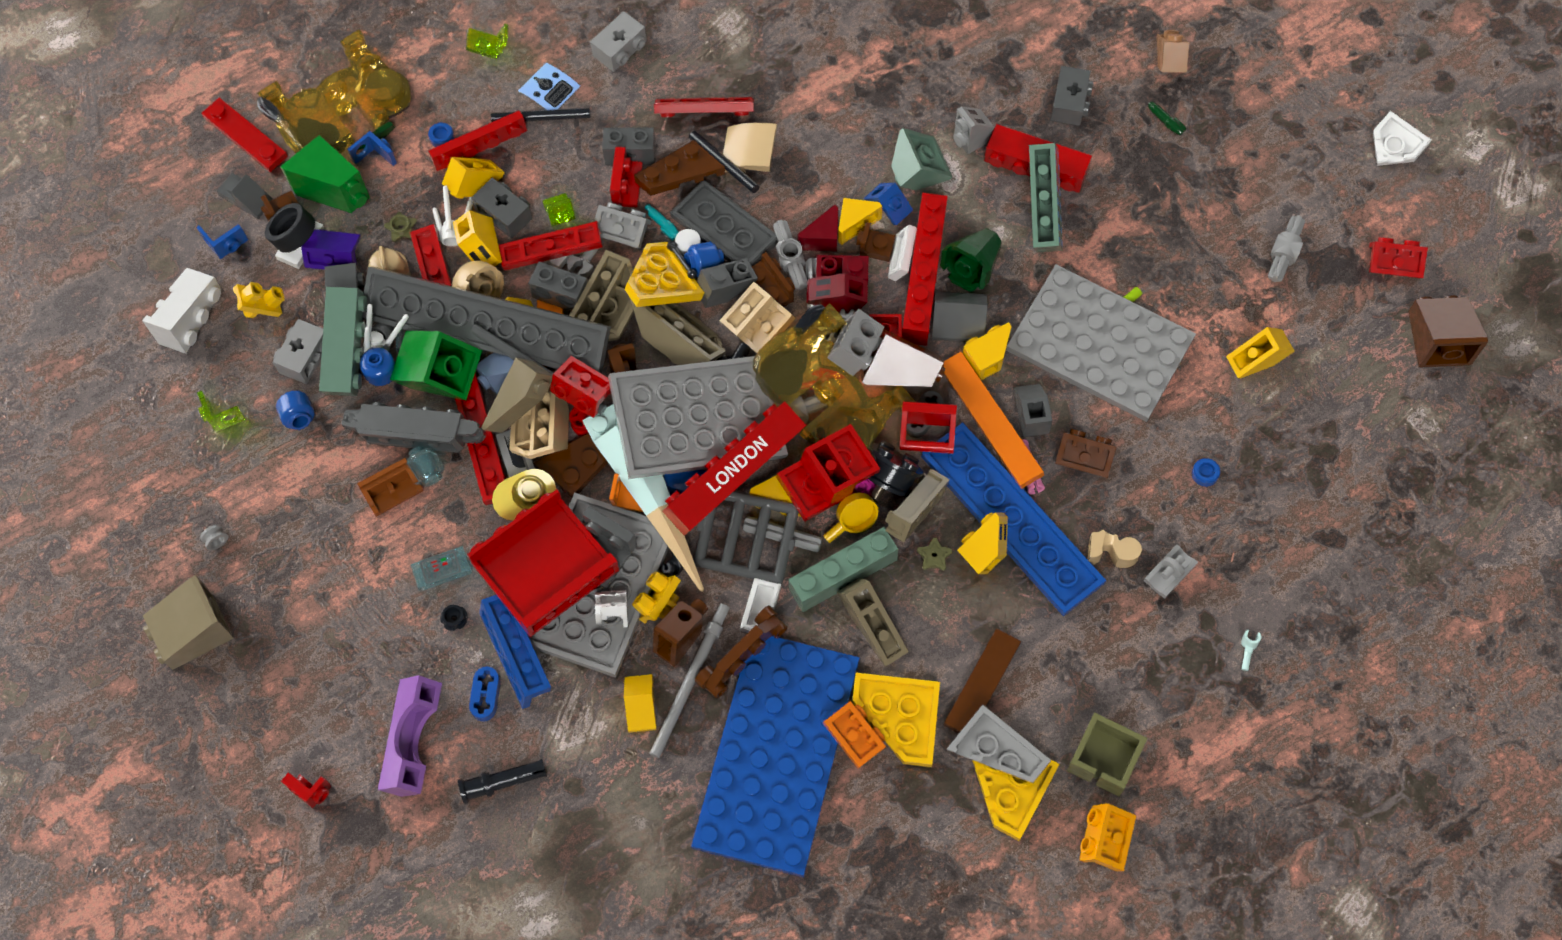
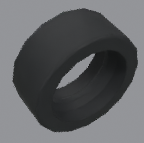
[265,203,316,253]

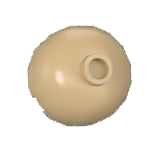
[452,261,504,298]

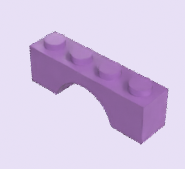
[378,675,442,797]

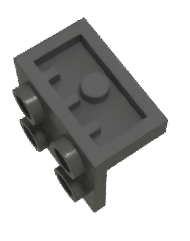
[583,506,637,588]

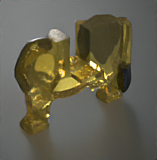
[257,29,411,154]
[753,303,915,451]

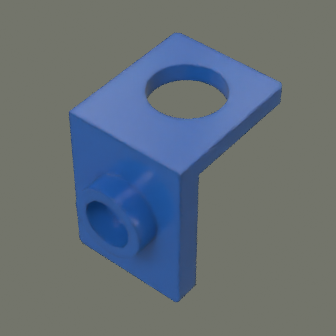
[348,131,397,166]
[864,183,913,225]
[196,224,248,260]

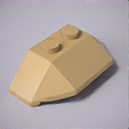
[509,370,569,459]

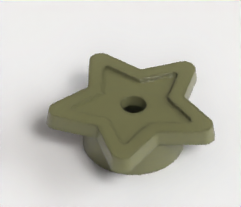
[384,212,417,242]
[917,538,952,571]

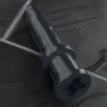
[457,759,547,805]

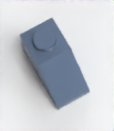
[476,352,514,394]

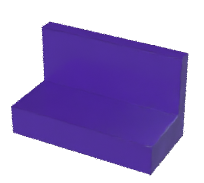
[301,229,361,270]

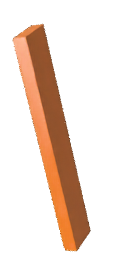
[943,352,1044,489]

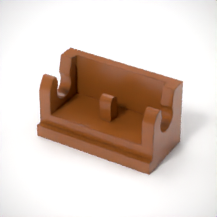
[357,458,424,517]

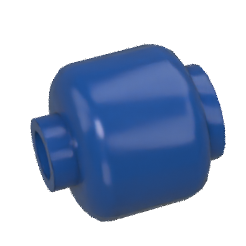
[684,242,724,277]
[360,348,395,386]
[276,391,315,430]

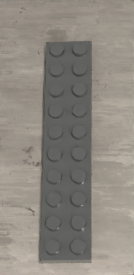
[363,267,611,374]

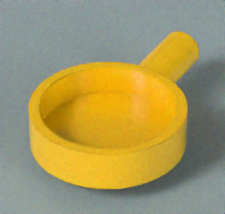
[823,493,879,543]

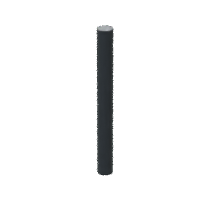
[491,108,591,122]
[689,131,759,193]

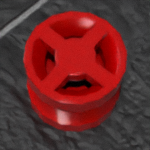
[569,407,590,437]

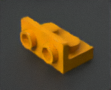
[1079,803,1137,872]

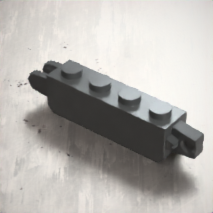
[341,402,486,453]

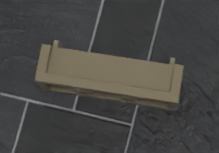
[885,468,950,542]

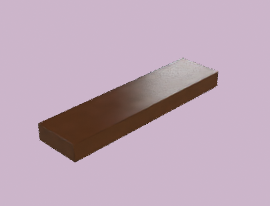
[944,628,1021,733]

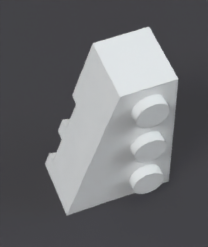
[142,268,222,354]

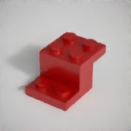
[776,424,881,522]

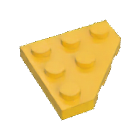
[624,242,704,307]
[853,673,940,767]
[972,759,1059,841]

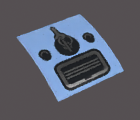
[518,63,580,110]

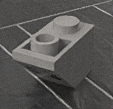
[953,106,995,154]

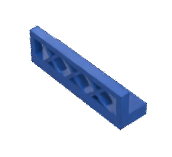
[479,595,551,709]

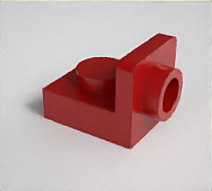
[281,772,331,809]

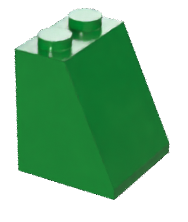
[280,135,370,213]
[390,331,482,400]

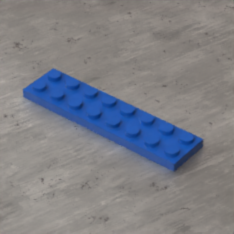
[921,422,1106,617]

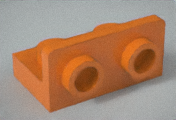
[823,701,886,769]

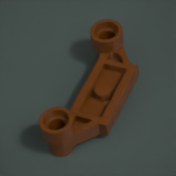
[695,605,788,699]

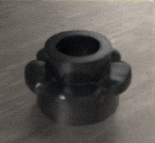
[440,605,468,631]

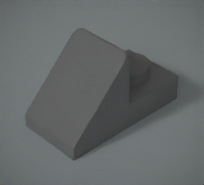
[217,173,273,219]

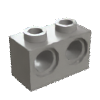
[827,309,884,376]

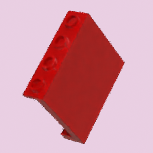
[467,489,620,637]

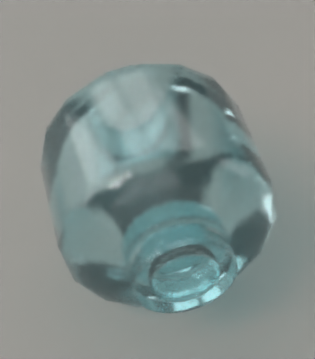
[406,446,445,487]

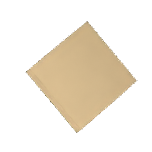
[723,123,777,173]
[720,282,796,356]

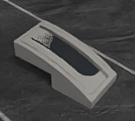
[496,430,535,477]

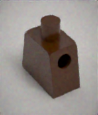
[653,599,708,667]

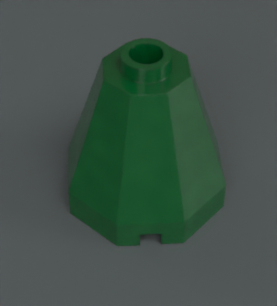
[940,228,1002,292]

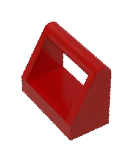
[900,401,957,454]

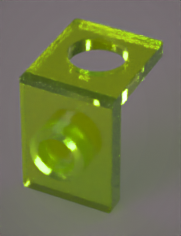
[466,23,508,60]
[542,193,575,227]
[197,391,245,432]

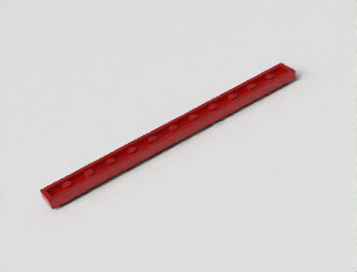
[410,224,506,506]

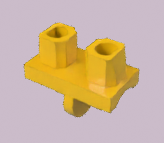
[233,282,285,318]
[632,571,681,624]

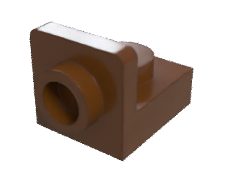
[260,190,298,221]
[856,222,896,262]

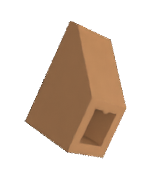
[1157,30,1189,73]

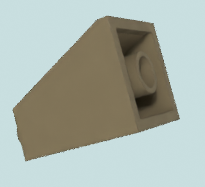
[143,575,234,670]

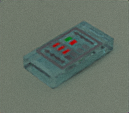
[410,546,472,591]

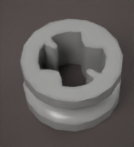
[200,524,229,551]

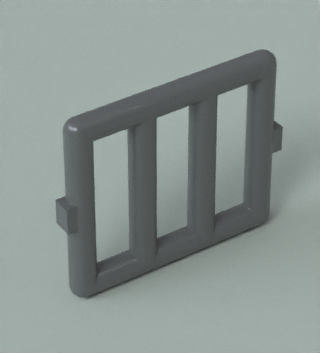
[694,491,799,584]

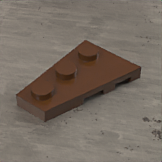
[634,140,725,196]
[533,433,608,498]

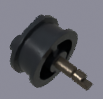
[868,440,923,505]

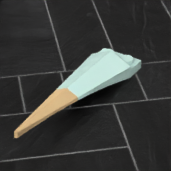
[582,404,704,592]

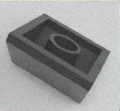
[932,291,988,342]

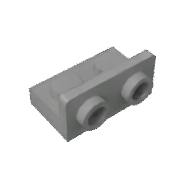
[594,202,652,249]

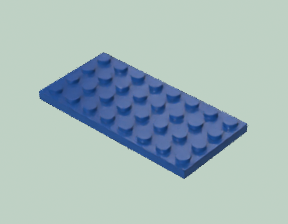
[691,636,860,878]

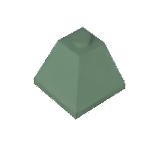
[891,128,953,191]

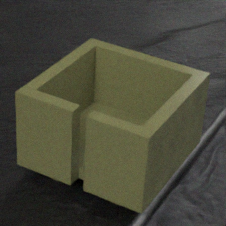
[1067,712,1148,797]

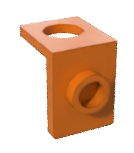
[609,473,643,512]

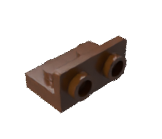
[752,252,795,307]
[607,343,637,373]
[1055,428,1116,478]

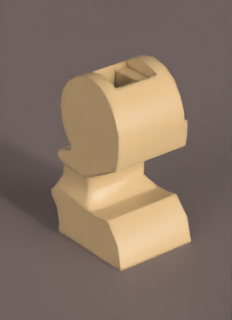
[1087,530,1142,568]

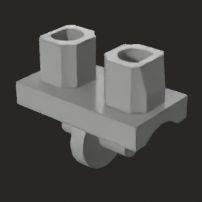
[1144,544,1198,599]

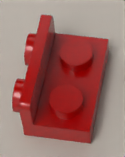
[610,147,643,208]
[1369,237,1428,279]
[550,356,611,418]

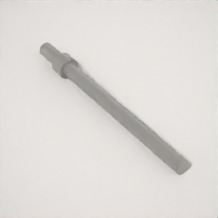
[649,603,730,758]

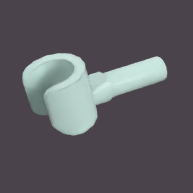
[1241,630,1261,671]

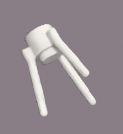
[432,186,473,246]
[362,304,409,353]

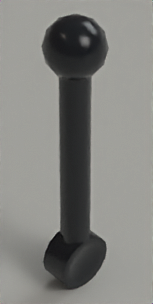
[667,241,697,279]

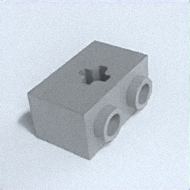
[590,11,647,72]
[273,319,323,384]

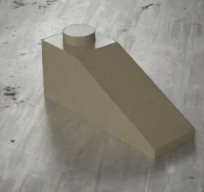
[481,358,553,433]
[837,578,909,667]

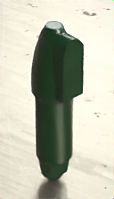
[1148,102,1186,135]
[357,122,395,151]

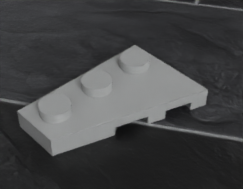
[947,705,1051,783]

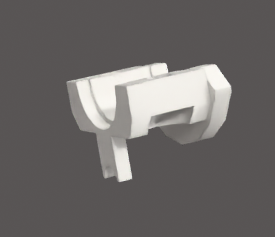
[595,590,628,627]

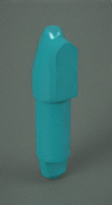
[645,205,679,241]

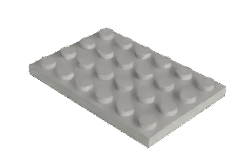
[1006,264,1196,422]
[608,355,788,479]
[527,493,669,678]

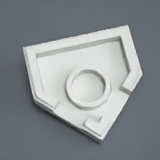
[1373,111,1431,166]

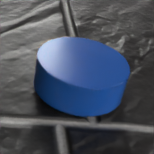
[428,123,454,147]
[1192,458,1220,487]

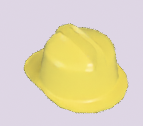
[492,468,556,521]

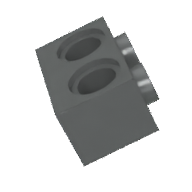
[528,262,588,311]

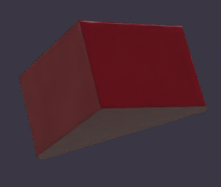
[797,204,838,252]

